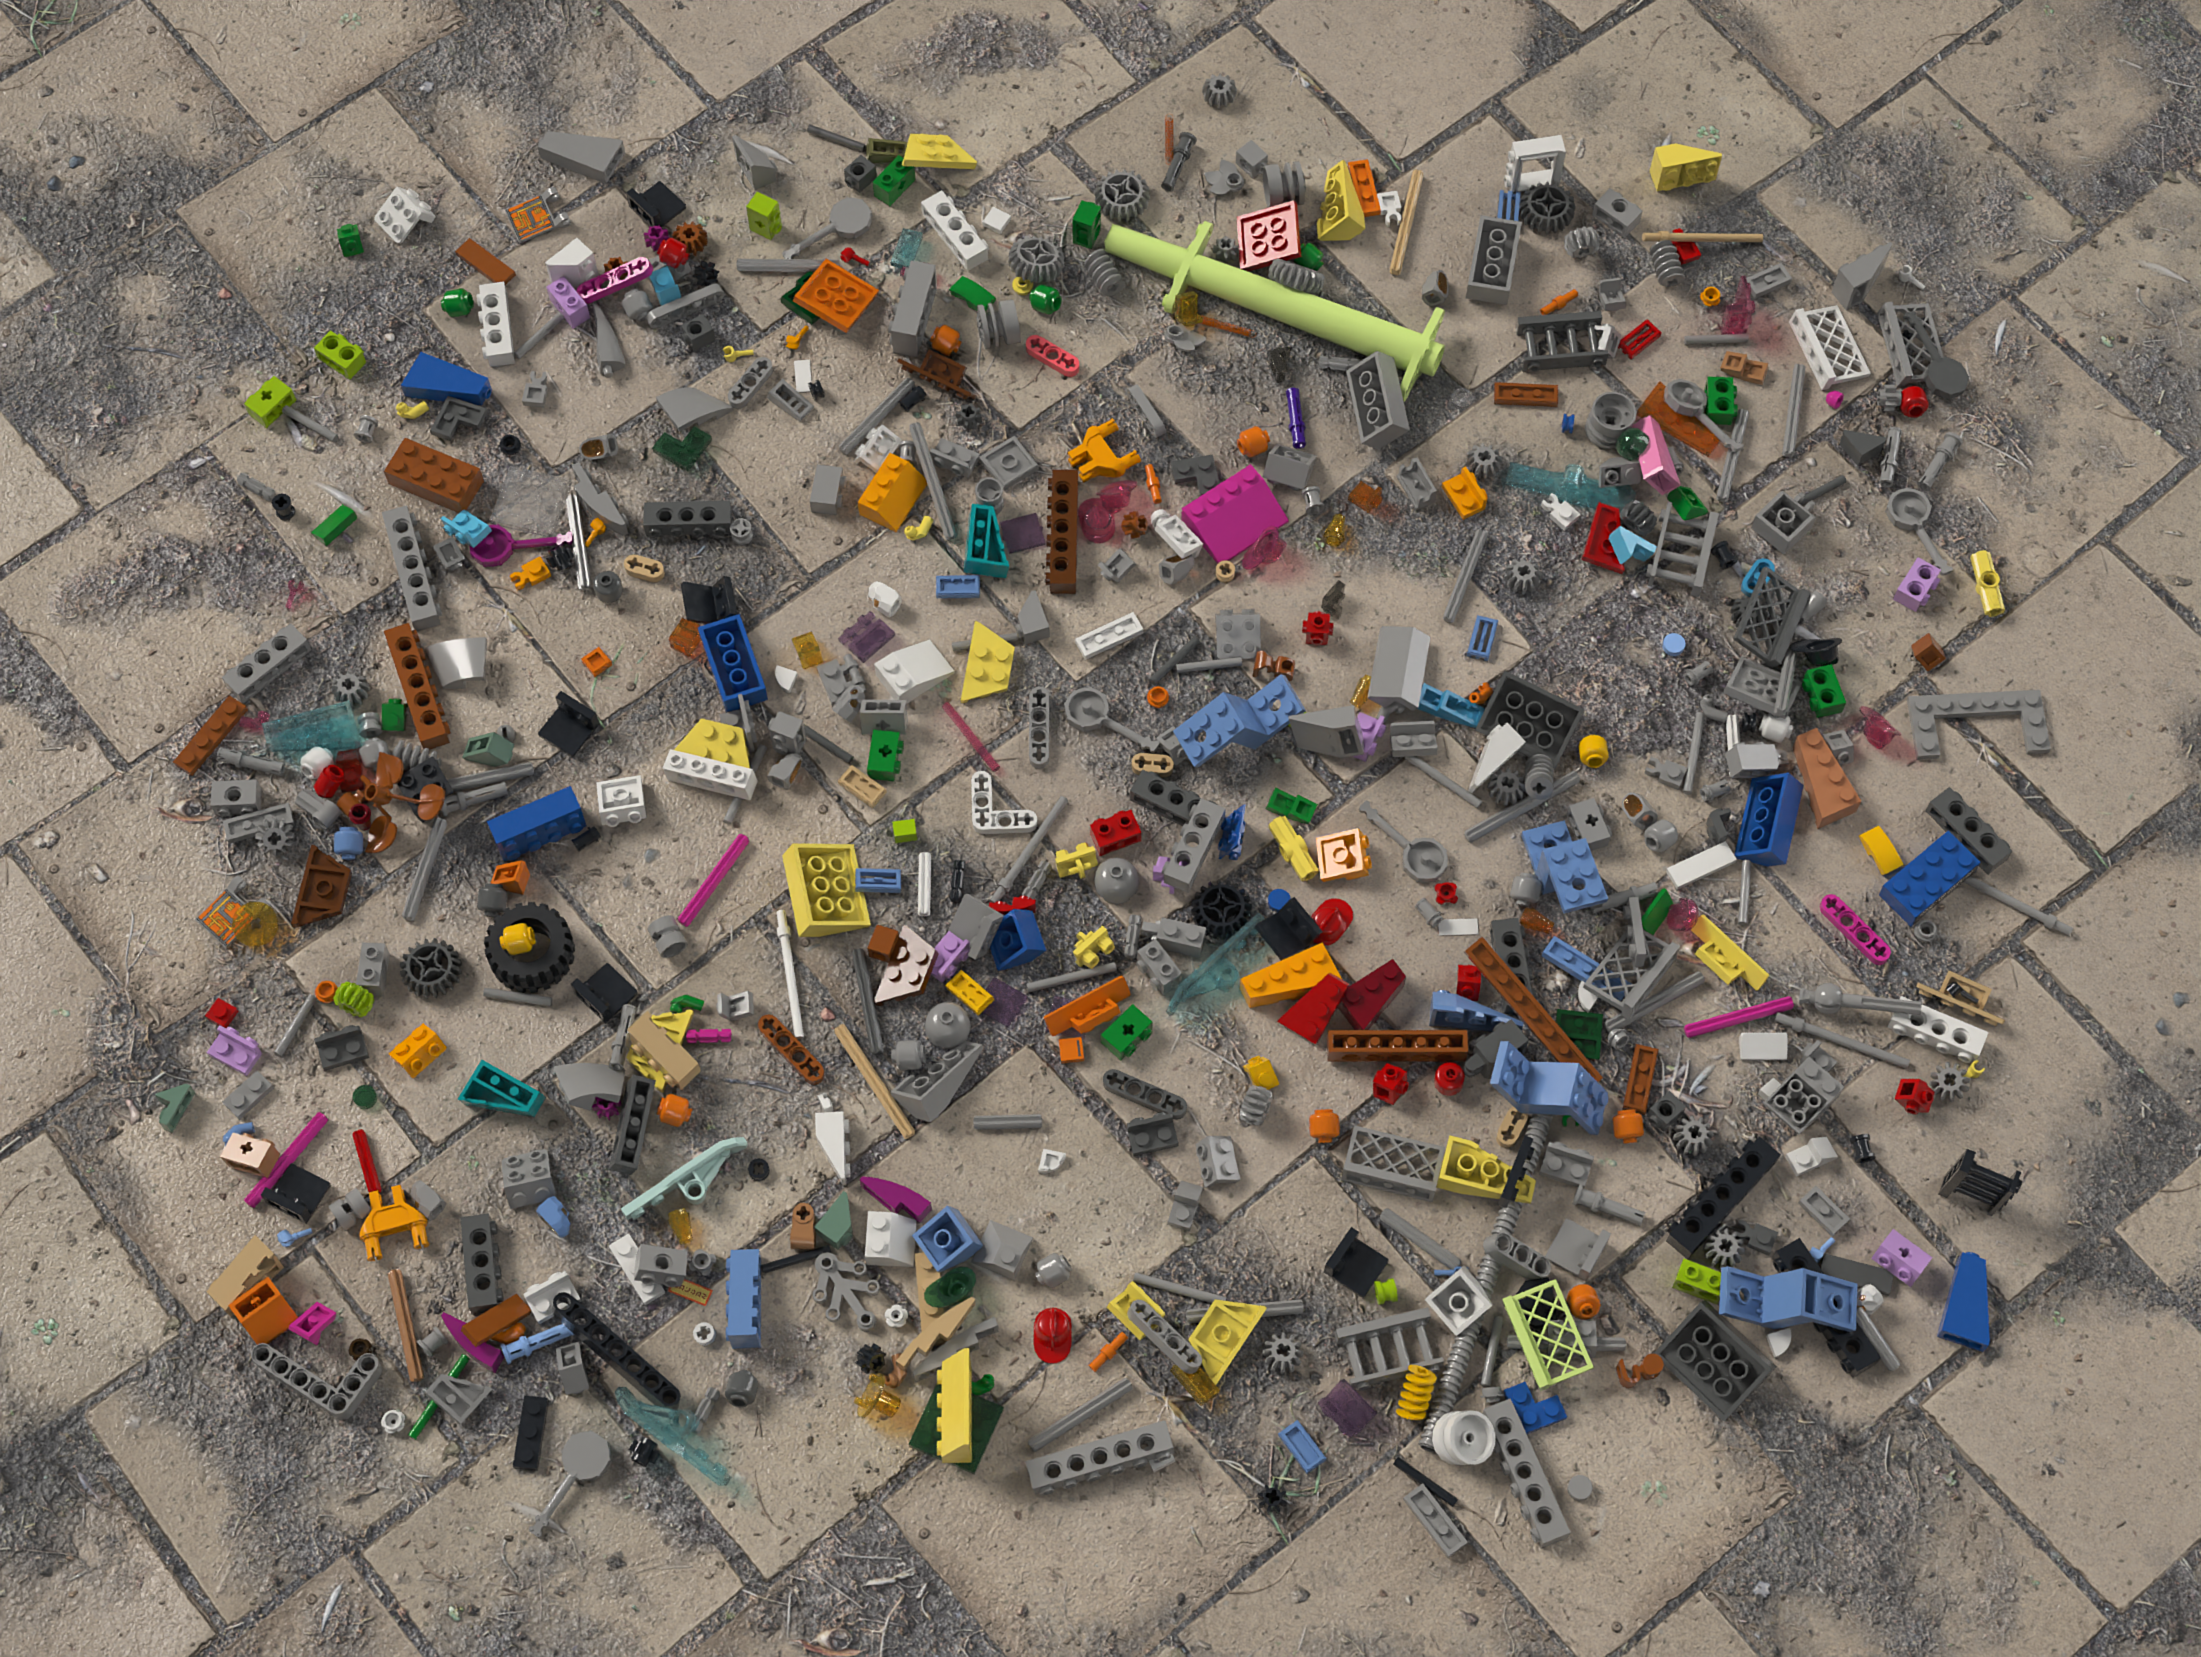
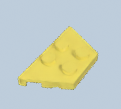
[902,134,977,169]
[961,621,1015,703]
[674,719,750,768]
[626,1009,694,1093]
[1188,1299,1267,1385]

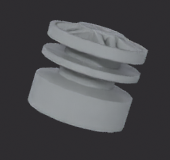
[1263,161,1306,208]
[976,299,1021,349]
[1585,392,1637,449]

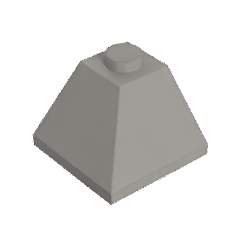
[732,135,777,190]
[971,1220,1033,1281]

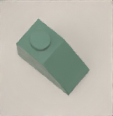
[462,732,515,767]
[814,1191,853,1250]

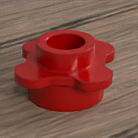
[1434,882,1458,905]

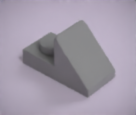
[1167,1181,1203,1231]

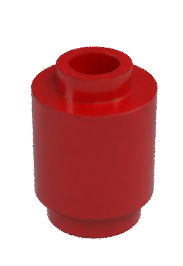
[314,765,344,798]

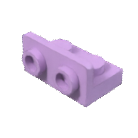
[1353,712,1386,762]
[931,931,971,983]
[206,1025,262,1076]

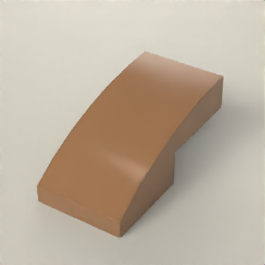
[1720,351,1769,385]

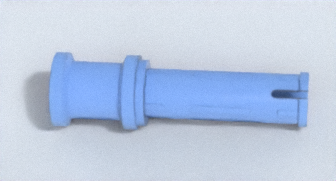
[500,1324,574,1364]

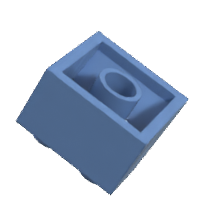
[912,1205,984,1273]

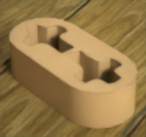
[624,555,665,582]
[1132,753,1174,778]
[1496,1106,1528,1148]

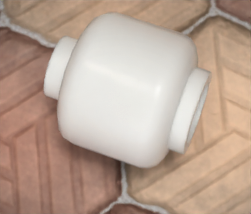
[1759,713,1794,743]
[300,746,334,779]

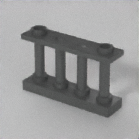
[1516,311,1609,372]

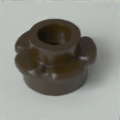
[348,1338,372,1361]

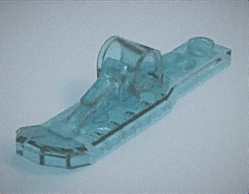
[1505,462,1636,512]
[1166,912,1265,1016]
[615,1387,732,1486]

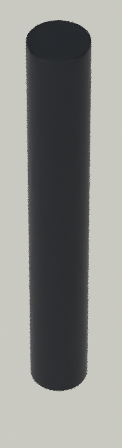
[761,1245,831,1274]
[1393,1457,1458,1507]

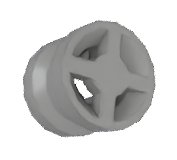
[730,518,753,545]
[357,712,382,738]

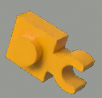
[509,556,551,590]

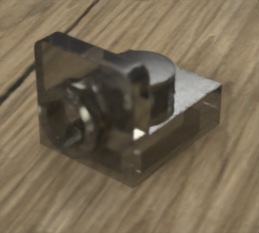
[1268,346,1291,383]
[1321,580,1345,619]

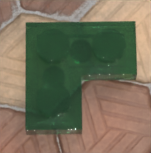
[652,426,712,471]

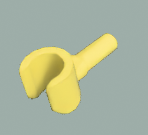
[723,346,754,362]
[1953,1060,1985,1083]

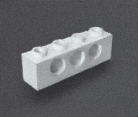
[921,190,989,271]
[476,282,515,367]
[662,749,758,800]
[1887,996,1988,1063]

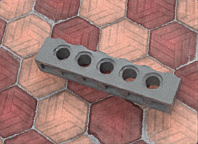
[382,505,443,631]
[1482,1398,1571,1548]
[1025,1420,1175,1496]

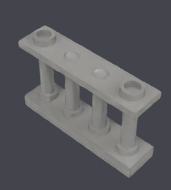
[1646,502,1719,597]
[1335,1307,1444,1391]

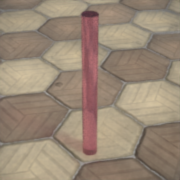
[942,702,1000,772]

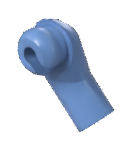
[223,1122,255,1146]

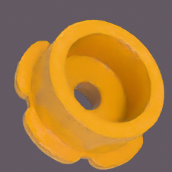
[1700,287,1721,307]

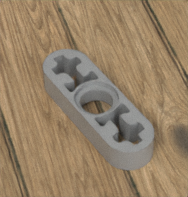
[728,357,773,409]
[1126,384,1166,438]

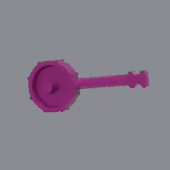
[469,524,573,567]

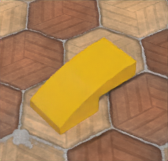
[1858,826,1904,875]

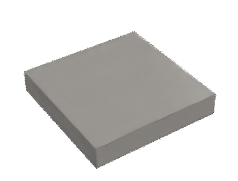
[979,436,1039,491]

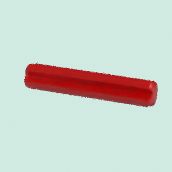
[352,1129,381,1193]

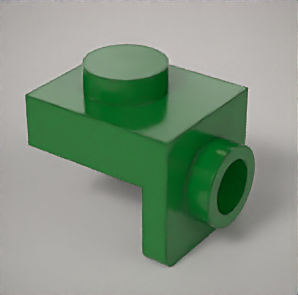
[337,224,364,257]
[382,698,408,731]

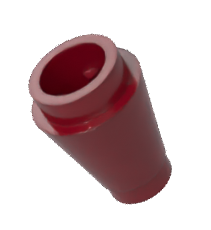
[349,804,372,831]

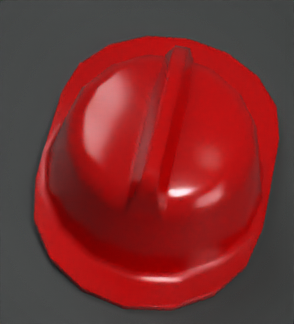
[1311,898,1353,946]
[1033,1307,1072,1364]

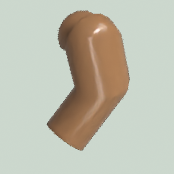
[884,1353,907,1388]

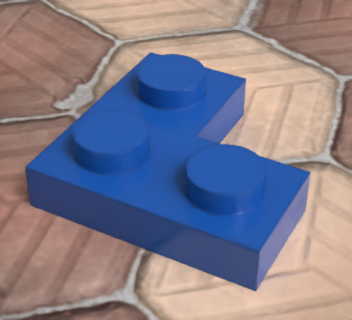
[1503,1381,1567,1434]

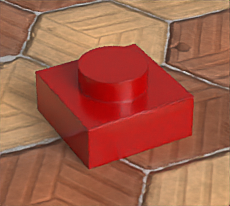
[205,998,239,1028]

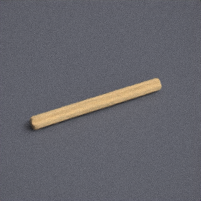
[1390,169,1424,275]
[834,1024,915,1139]

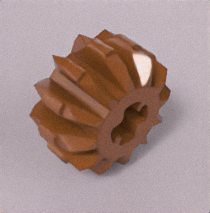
[672,221,708,256]

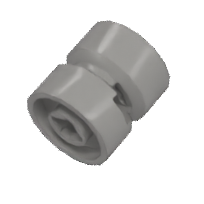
[975,477,1004,515]
[647,915,688,958]
[328,1188,371,1231]

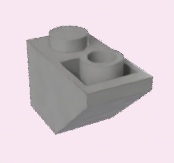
[1599,456,1641,488]

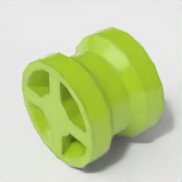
[1374,1278,1398,1305]

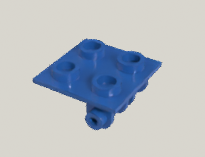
[1218,804,1246,860]

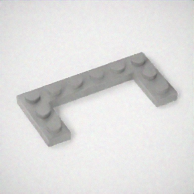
[1907,690,2051,760]

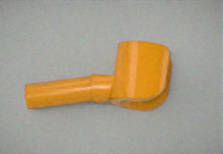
[786,325,809,349]
[585,518,606,548]

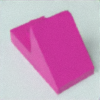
[289,1302,336,1345]

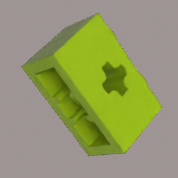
[746,192,782,240]
[244,376,296,429]

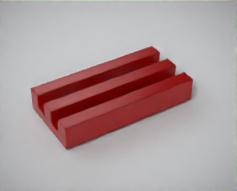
[1618,319,1662,360]

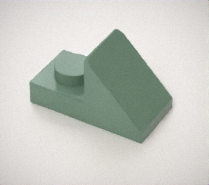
[155,1084,195,1133]

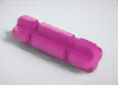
[686,1029,732,1043]

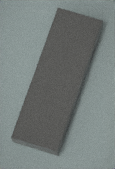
[1820,1253,1894,1296]

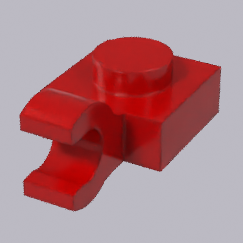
[1671,228,1701,265]

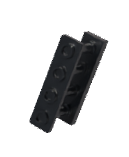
[1938,1149,2022,1216]

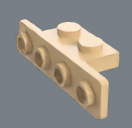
[1916,970,2005,1026]

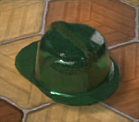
[924,1267,976,1308]

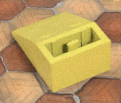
[1650,144,1722,191]

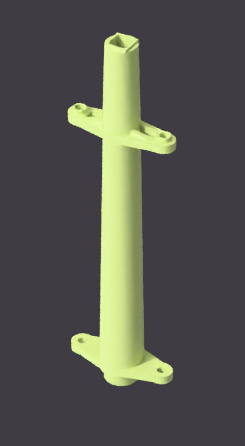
[1104,221,1445,402]

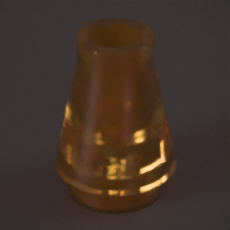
[1519,907,1555,935]

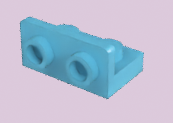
[440,510,492,548]

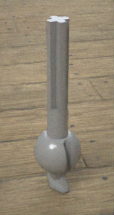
[1799,983,1922,1015]

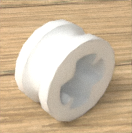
[693,1322,716,1346]

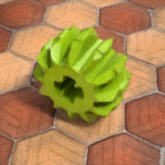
[333,982,375,1017]

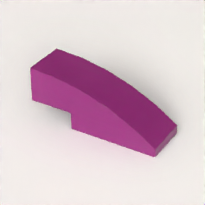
[860,1176,932,1223]
[441,1312,504,1373]

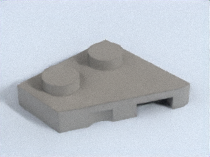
[424,1374,492,1425]

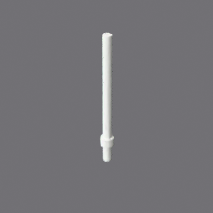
[776,910,804,1040]

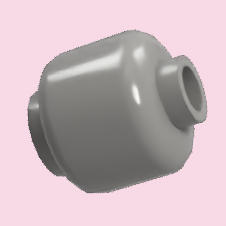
[622,289,653,322]
[359,738,391,772]
[1644,819,1678,853]
[1510,873,1542,907]
[891,1040,926,1071]
[1035,1253,1072,1288]

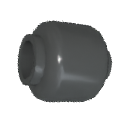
[593,571,623,603]
[477,884,508,917]
[725,1370,759,1408]

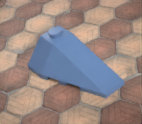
[1429,990,1523,1032]

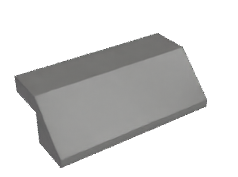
[1367,626,1430,711]

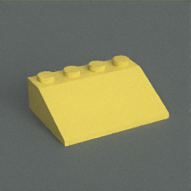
[782,843,871,937]
[937,1348,972,1463]

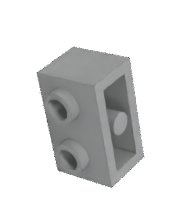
[768,711,807,755]

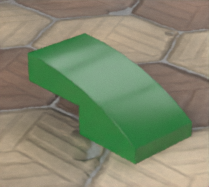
[949,276,996,311]
[1265,787,1318,824]

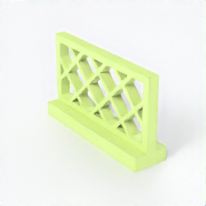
[1502,1279,1594,1391]

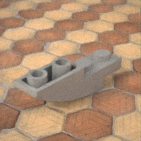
[572,462,629,535]

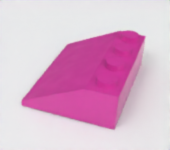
[1181,464,1289,564]

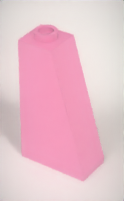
[1632,416,1681,495]

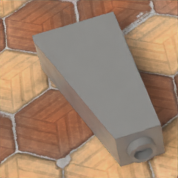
[538,131,625,184]

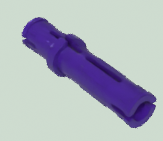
[1286,388,1306,449]

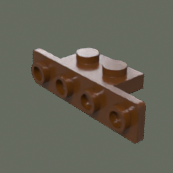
[897,349,976,400]

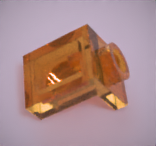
[1348,481,1383,513]

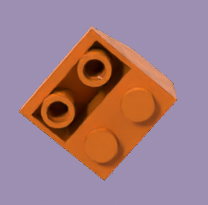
[228,1277,298,1345]

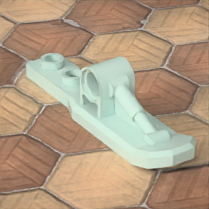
[621,1137,748,1221]

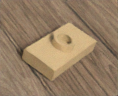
[838,765,887,808]

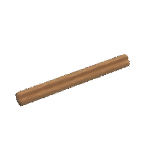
[388,1269,424,1382]

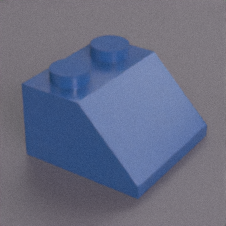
[990,909,1047,971]

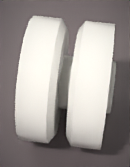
[1432,1411,1495,1465]

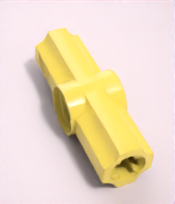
[1970,550,2005,617]
[1268,816,1319,881]

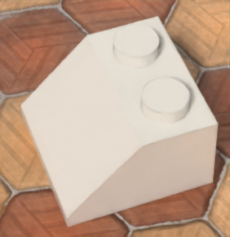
[545,238,599,288]
[865,1211,917,1267]
[1425,1265,1492,1336]

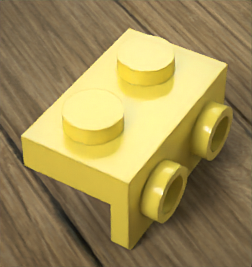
[1107,1281,1165,1340]

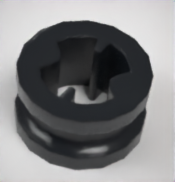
[808,379,825,401]
[1742,712,1756,732]
[748,1158,770,1181]

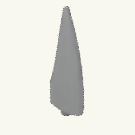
[592,301,625,378]

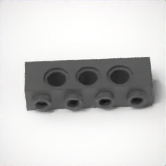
[643,501,732,537]
[1130,770,1218,828]
[1925,787,2012,875]
[1489,918,1537,1013]
[609,1075,656,1175]
[460,1213,504,1314]

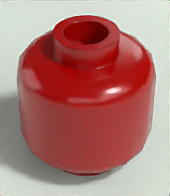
[657,238,690,269]
[1900,386,1928,418]
[1434,1062,1465,1096]

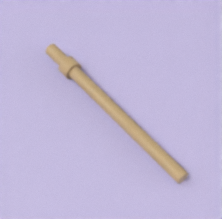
[1642,231,1763,242]

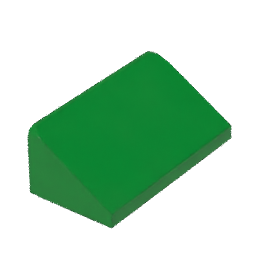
[1667,486,1709,520]
[311,504,358,547]
[1641,888,1674,935]

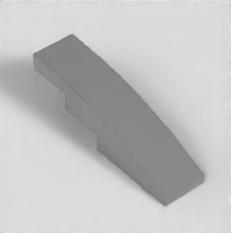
[913,1317,999,1382]

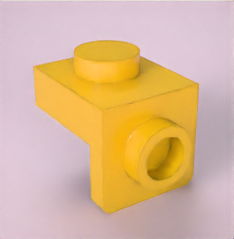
[1243,1056,1279,1090]

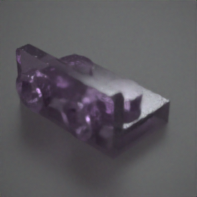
[1318,1379,1377,1438]

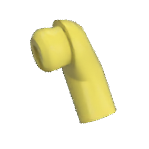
[396,401,429,419]
[904,516,934,541]

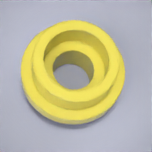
[1012,277,1033,296]

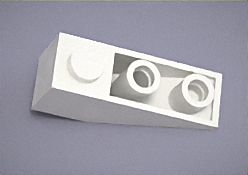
[815,1112,851,1186]

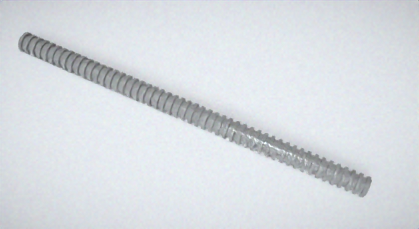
[1418,1114,1554,1452]

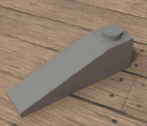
[890,1041,983,1122]

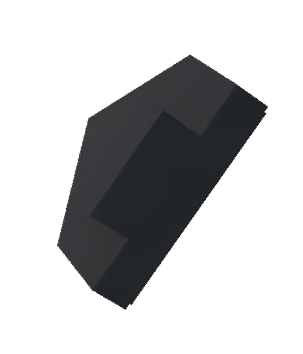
[1516,1277,1558,1328]

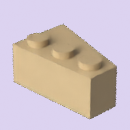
[627,1011,701,1090]
[207,1235,284,1317]

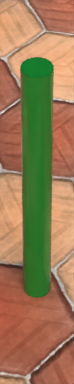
[408,1354,470,1440]

